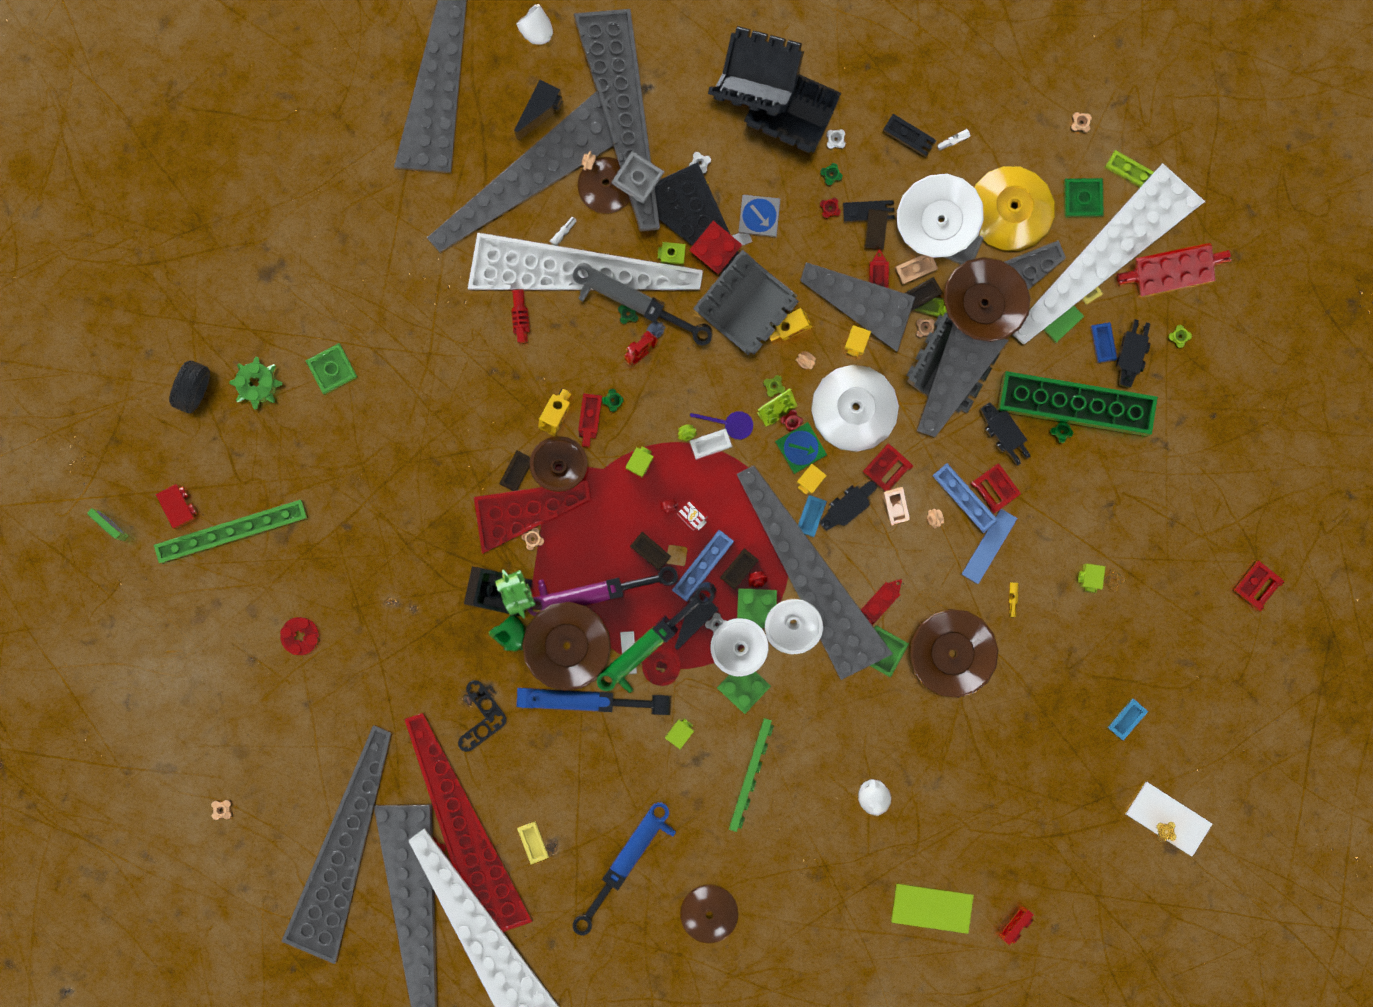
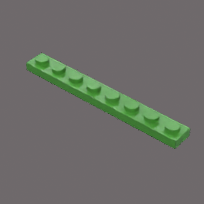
[154,500,307,564]

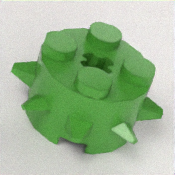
[229,357,283,409]
[495,569,536,619]

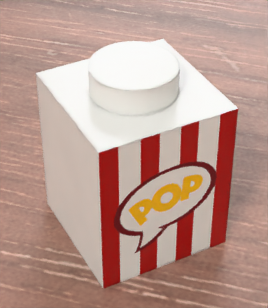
[677,500,707,531]

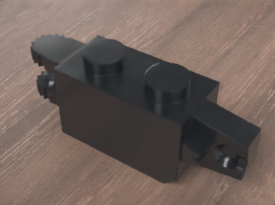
[1115,319,1151,388]
[980,402,1031,466]

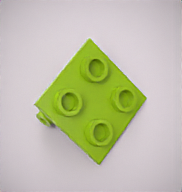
[757,388,797,427]

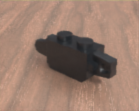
[820,481,877,531]

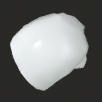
[516,4,553,44]
[859,779,892,816]

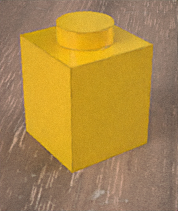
[844,325,871,357]
[797,464,827,495]

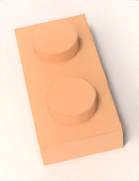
[895,255,938,285]

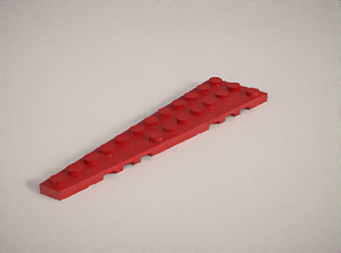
[404,713,533,932]

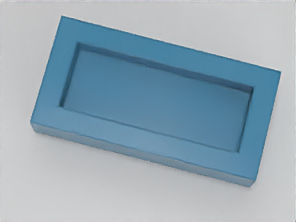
[798,495,827,537]
[1108,699,1148,741]

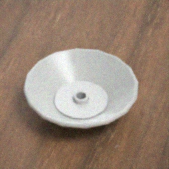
[897,174,984,258]
[811,365,899,452]

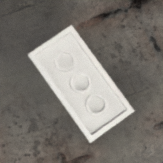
[1126,782,1212,856]

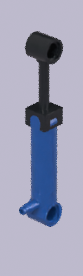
[516,688,671,715]
[573,802,676,935]

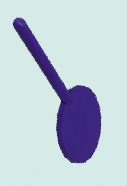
[690,411,753,440]

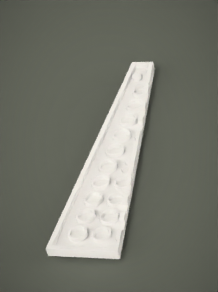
[1012,163,1205,345]
[468,233,703,290]
[409,828,559,1007]

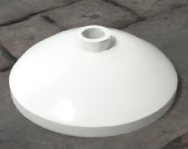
[765,599,823,654]
[711,618,769,676]

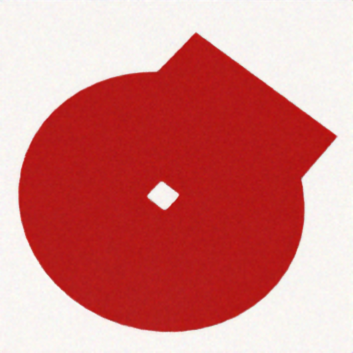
[531,442,789,669]

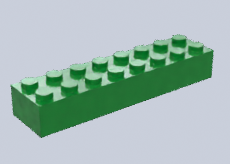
[997,371,1158,437]

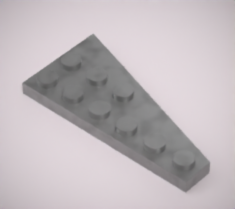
[981,240,1066,306]
[800,262,915,352]
[917,323,1008,437]

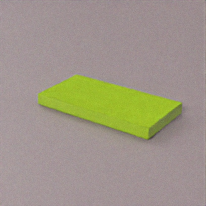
[891,883,974,934]

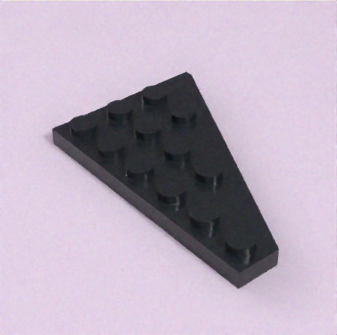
[655,162,739,271]

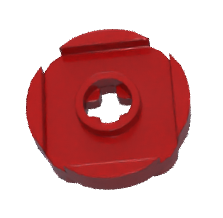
[624,331,658,365]
[280,617,320,655]
[642,647,681,686]

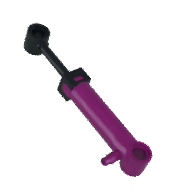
[527,566,678,616]

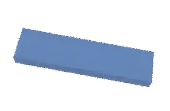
[933,463,998,533]
[961,509,1018,584]
[672,530,734,602]

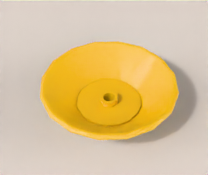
[974,166,1054,251]

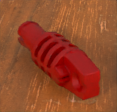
[511,289,530,343]

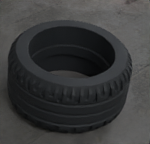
[169,360,210,413]

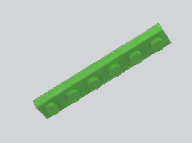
[729,718,774,832]

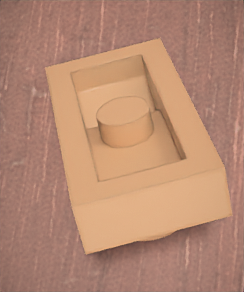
[883,487,910,525]

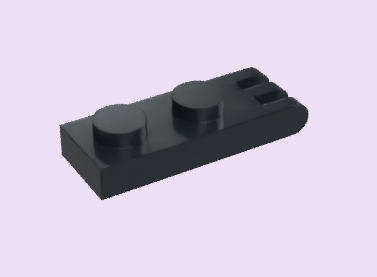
[883,114,936,157]
[843,200,895,223]

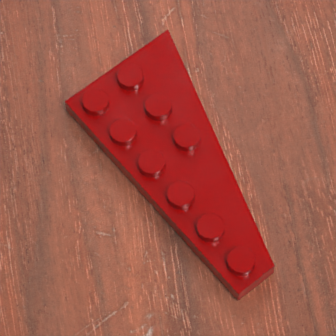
[474,480,591,554]

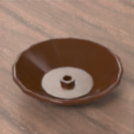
[944,257,1031,342]
[522,602,611,691]
[910,609,998,698]

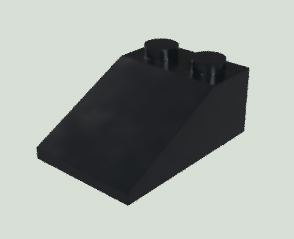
[514,80,563,140]
[464,566,532,617]
[675,592,719,650]

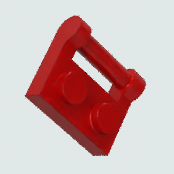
[863,443,913,492]
[970,463,1021,514]
[1234,560,1284,612]

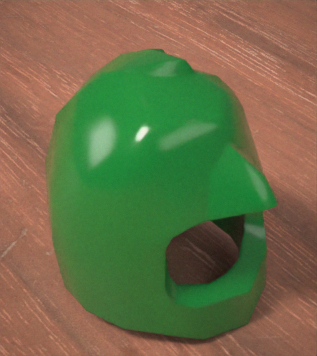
[488,615,526,652]

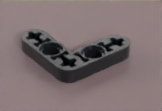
[458,680,507,752]

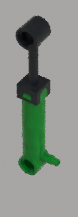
[597,582,717,693]

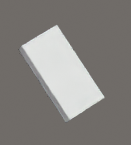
[690,429,732,459]

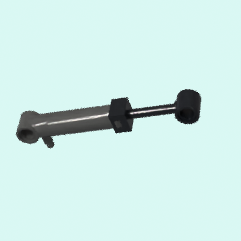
[573,263,713,345]

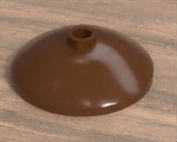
[578,157,630,214]
[530,436,587,492]
[680,885,738,943]

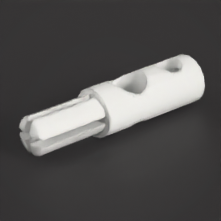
[937,129,971,150]
[550,217,577,246]

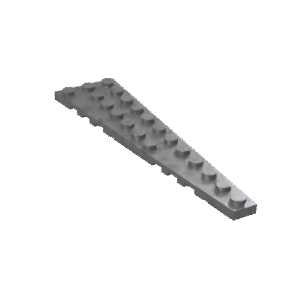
[737,465,893,680]
[374,805,437,1007]

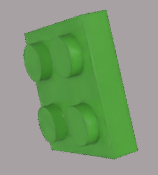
[737,589,777,628]
[717,672,771,714]

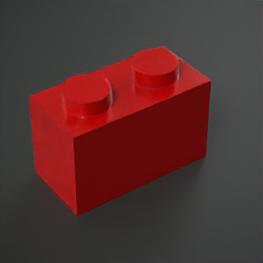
[155,484,197,530]

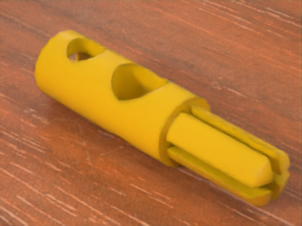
[1009,582,1019,617]

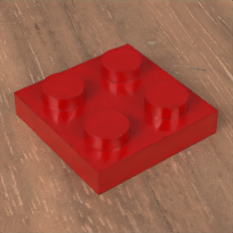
[689,221,743,275]
[999,906,1034,945]

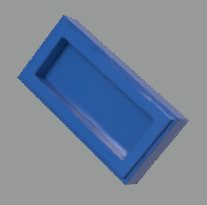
[1091,322,1117,363]

